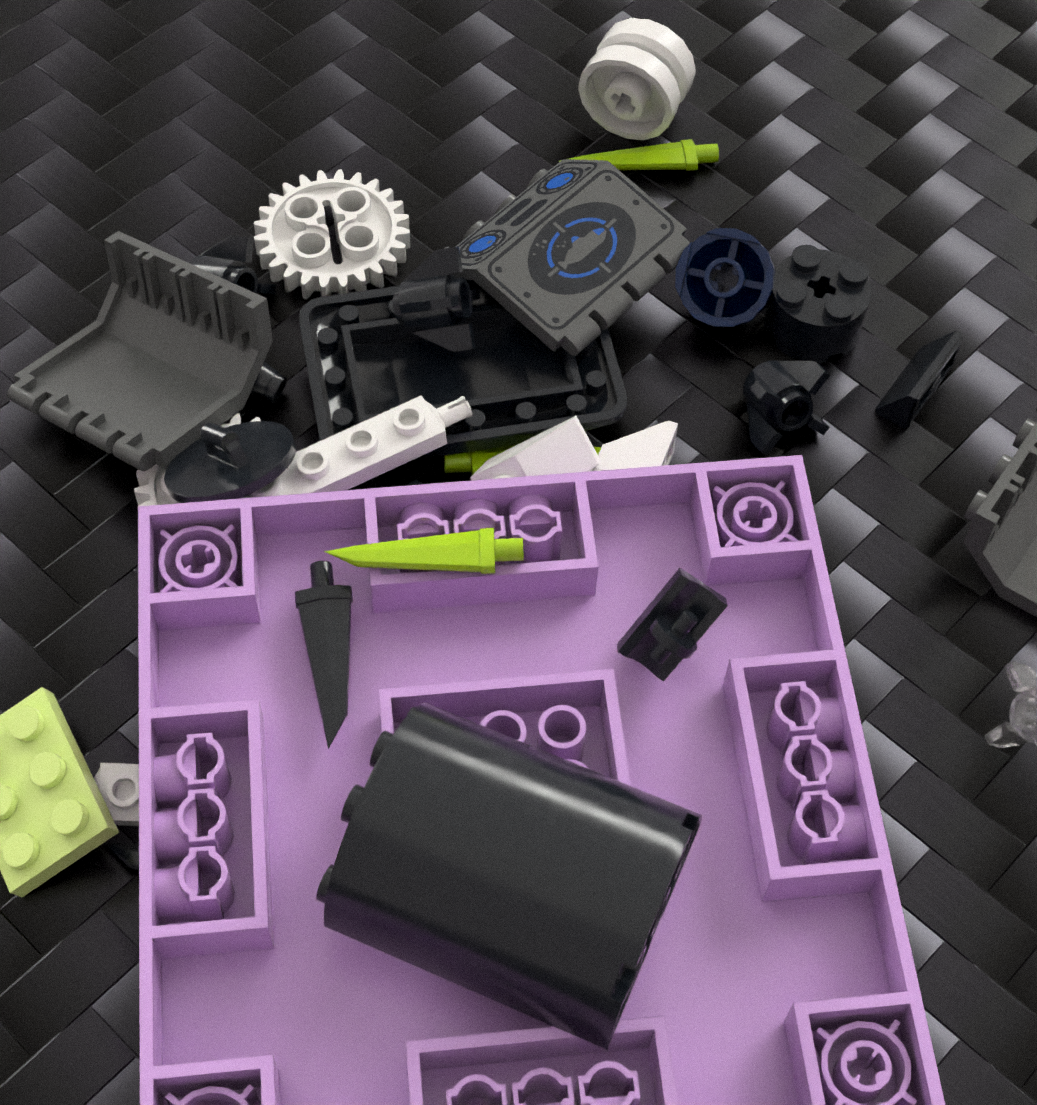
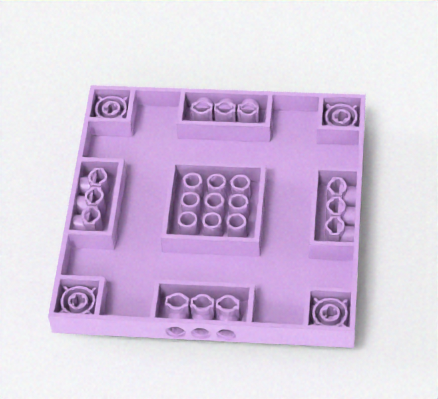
[138,455,945,1105]

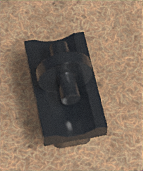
[617,568,728,681]

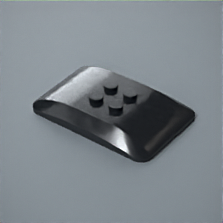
[299,279,627,459]

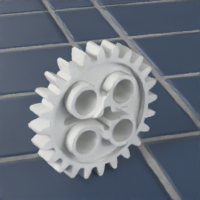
[254,169,410,299]

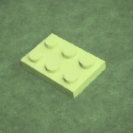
[0,687,119,897]

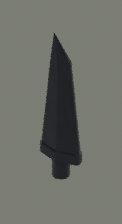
[295,561,353,749]

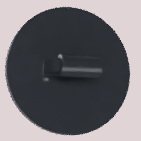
[164,421,296,503]

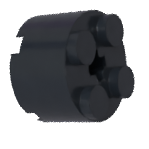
[764,244,872,363]

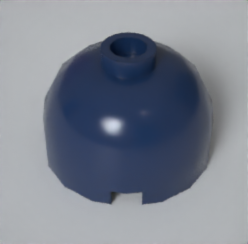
[675,228,775,328]

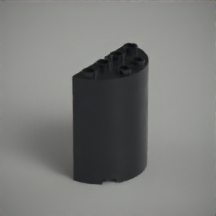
[316,703,702,1050]

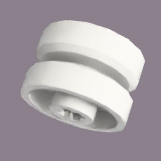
[578,18,696,140]

